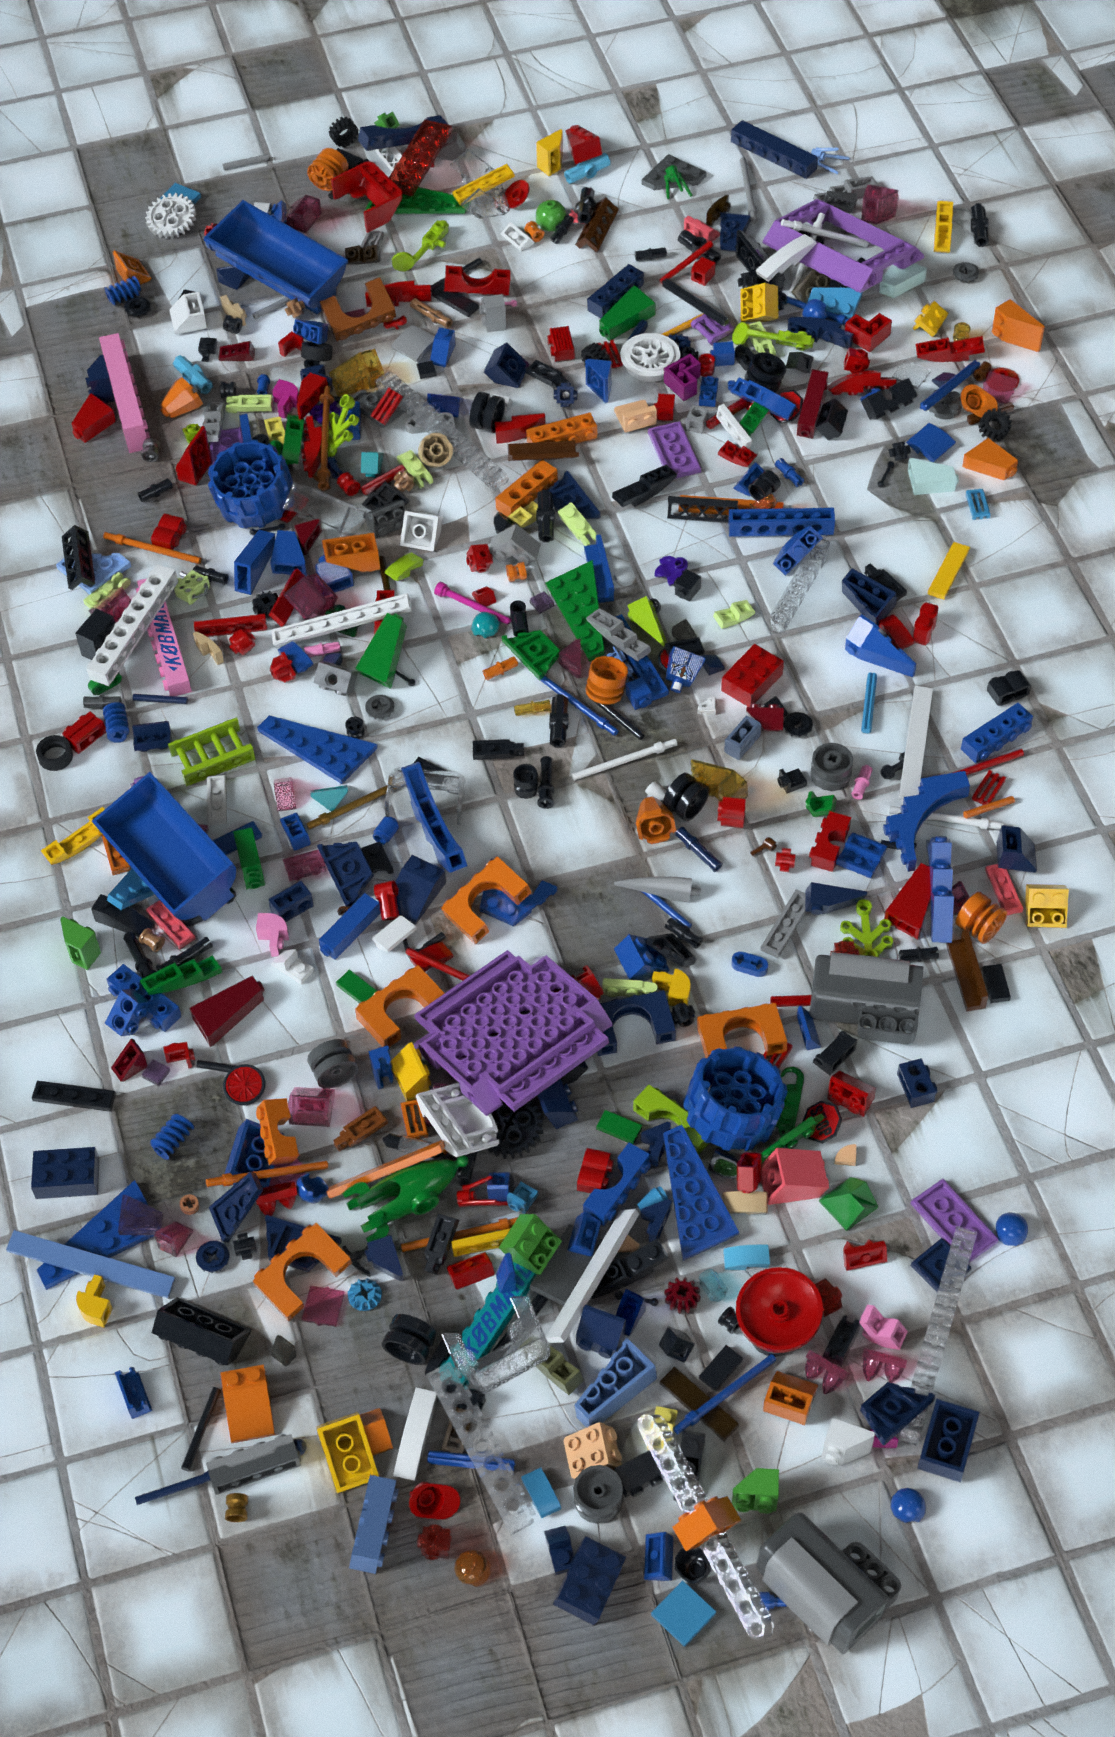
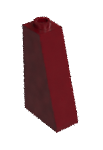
[797,369,829,439]
[189,975,265,1047]

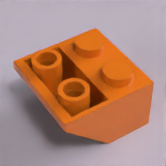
[763,1371,818,1425]

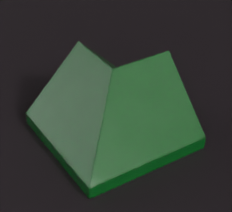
[819,1177,878,1231]

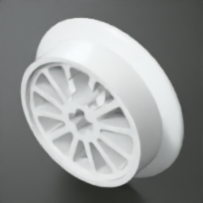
[620,333,680,382]

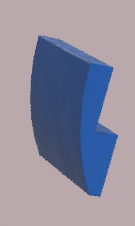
[906,423,956,462]
[836,832,888,878]

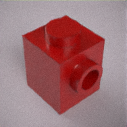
[691,257,715,286]
[654,393,675,421]

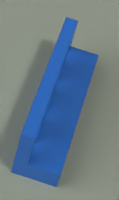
[584,534,614,603]

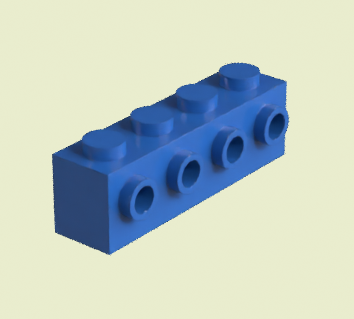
[961,703,1033,764]
[106,964,182,1032]

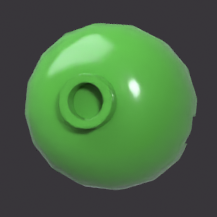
[535,200,566,231]

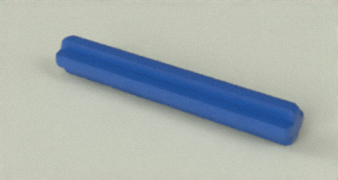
[427,1450,515,1472]

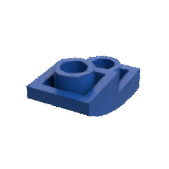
[699,376,719,407]
[278,641,314,673]

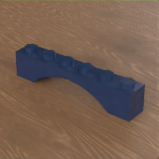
[358,115,449,151]

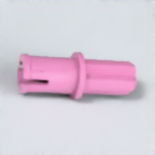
[304,642,341,658]
[851,765,873,800]

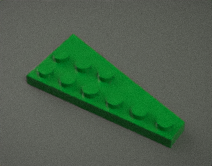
[365,181,471,214]
[545,560,605,662]

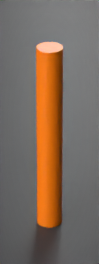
[963,796,1015,819]

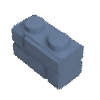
[724,716,761,760]

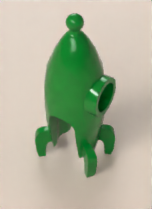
[342,1155,469,1242]

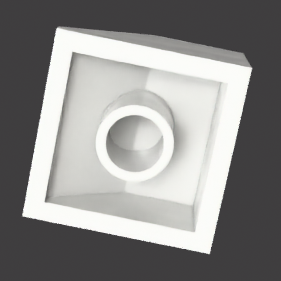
[400,510,443,551]
[821,1418,875,1466]

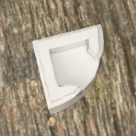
[697,696,716,715]

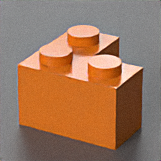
[672,1496,741,1551]

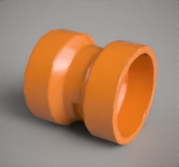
[506,562,527,582]

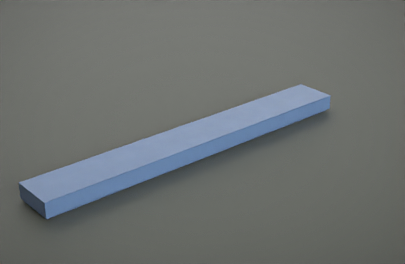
[6,1230,175,1299]

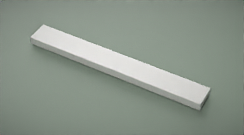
[271,593,412,648]
[898,686,933,800]
[545,1209,639,1343]

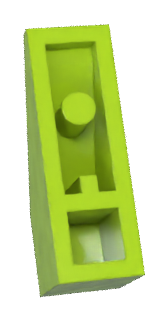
[627,596,667,647]

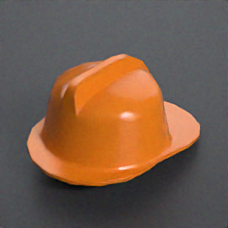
[961,384,998,418]

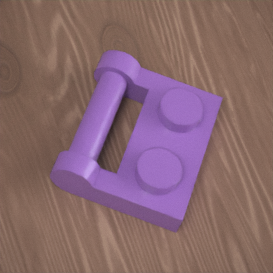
[691,314,734,346]

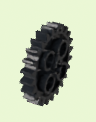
[487,1099,544,1159]

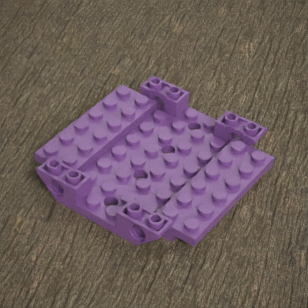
[413,950,612,1116]

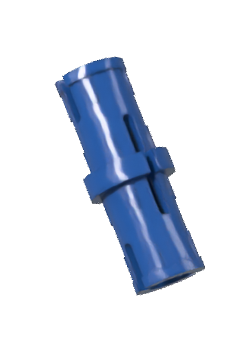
[775,458,804,487]

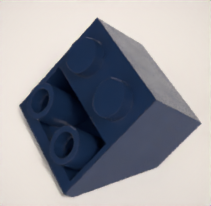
[996,825,1037,873]

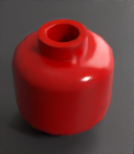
[229,629,256,655]

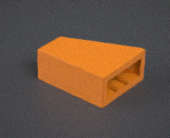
[962,438,1018,480]

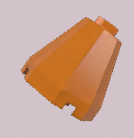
[160,377,203,418]
[636,796,676,844]

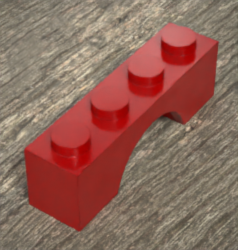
[444,265,511,296]

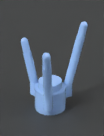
[811,147,850,174]

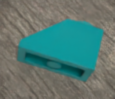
[361,451,384,477]

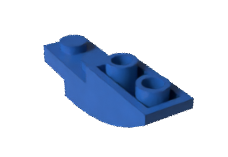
[730,377,796,420]

